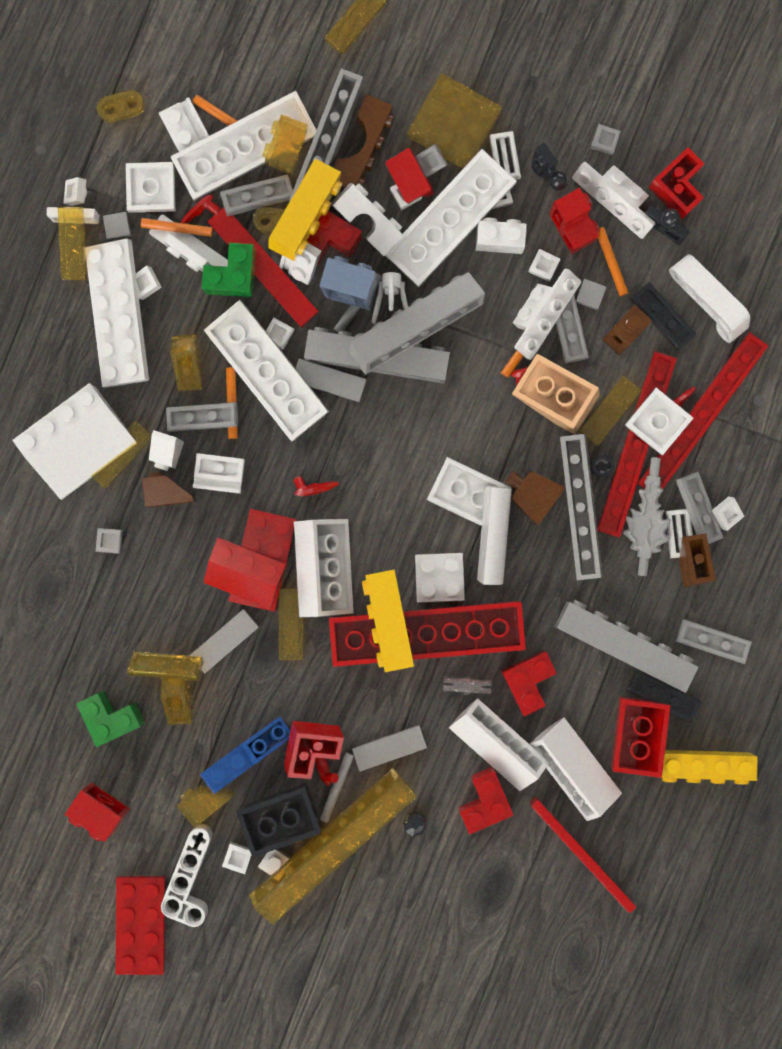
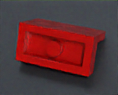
[385,148,435,204]

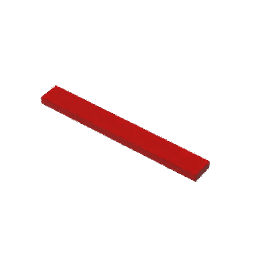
[637,332,768,489]
[597,351,677,538]

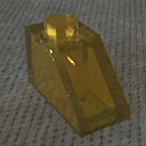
[170,334,202,391]
[160,671,192,725]
[176,787,235,828]

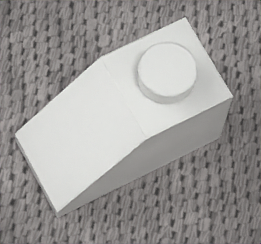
[149,430,184,471]

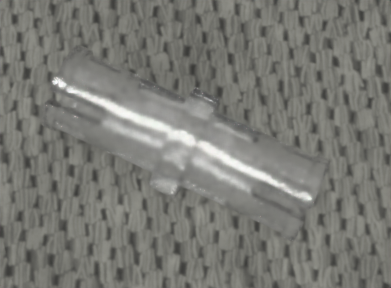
[443,676,492,695]

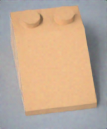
[512,354,600,435]

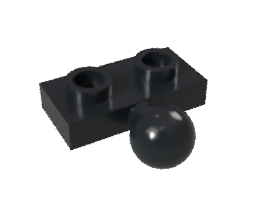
[531,143,568,191]
[645,205,690,245]

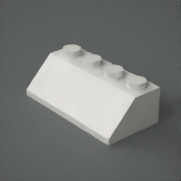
[294,519,354,617]

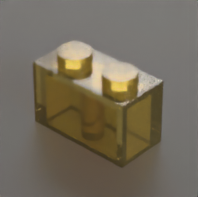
[262,115,308,174]

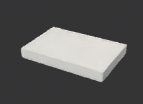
[427,457,511,526]

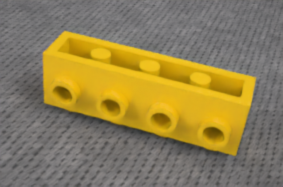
[269,159,342,262]
[362,570,414,672]
[662,750,757,785]

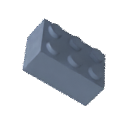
[320,256,378,311]

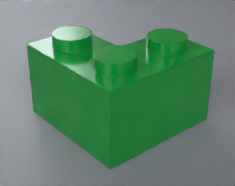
[202,243,256,298]
[76,691,145,747]

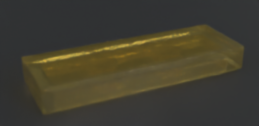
[324,0,387,55]
[58,206,87,280]
[579,376,642,446]
[91,420,152,489]
[279,589,303,660]
[127,652,204,681]

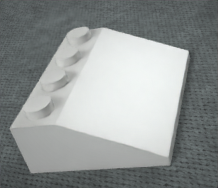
[12,383,138,500]

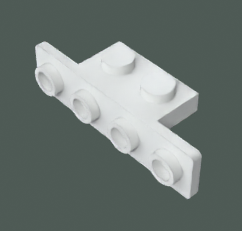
[572,162,655,239]
[149,215,228,272]
[513,269,581,360]

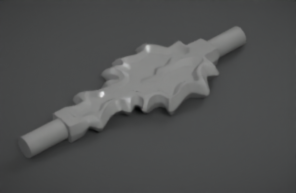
[623,457,671,576]

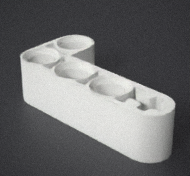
[669,254,750,343]
[161,824,213,927]

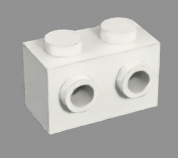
[475,218,526,254]

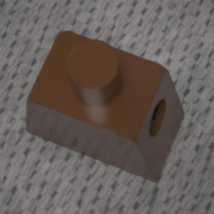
[602,305,652,355]
[505,471,565,526]

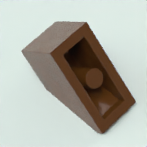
[142,472,196,508]
[679,533,716,588]

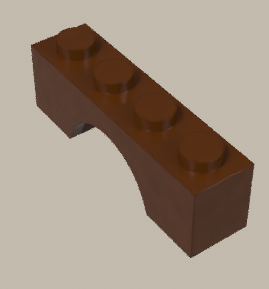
[333,94,395,192]

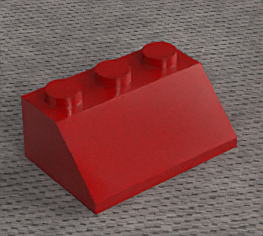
[203,538,288,609]
[611,697,670,778]

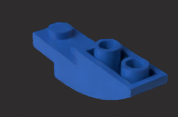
[200,716,290,794]

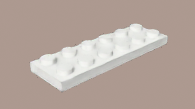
[171,91,317,201]
[385,149,517,287]
[85,239,149,388]
[204,300,329,441]

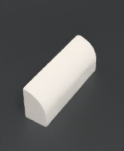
[477,486,512,585]
[449,698,549,791]
[529,718,622,821]

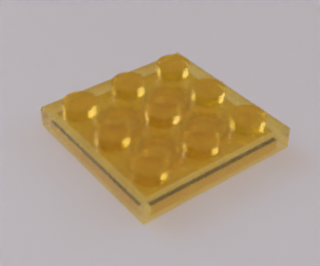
[406,73,503,168]

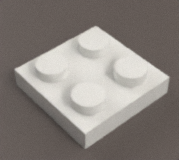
[126,162,176,213]
[625,388,693,455]
[415,553,464,602]

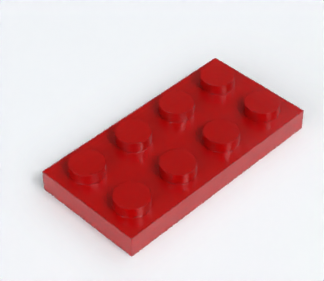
[229,509,297,612]
[115,876,166,975]

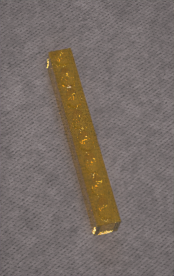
[249,768,417,925]

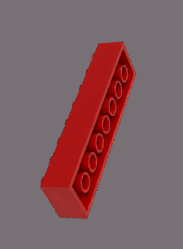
[329,601,526,667]

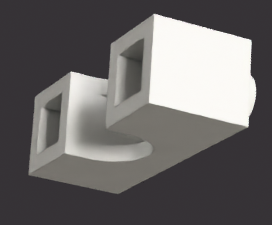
[331,183,404,256]

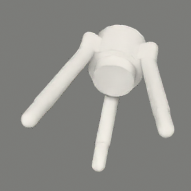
[372,272,408,324]

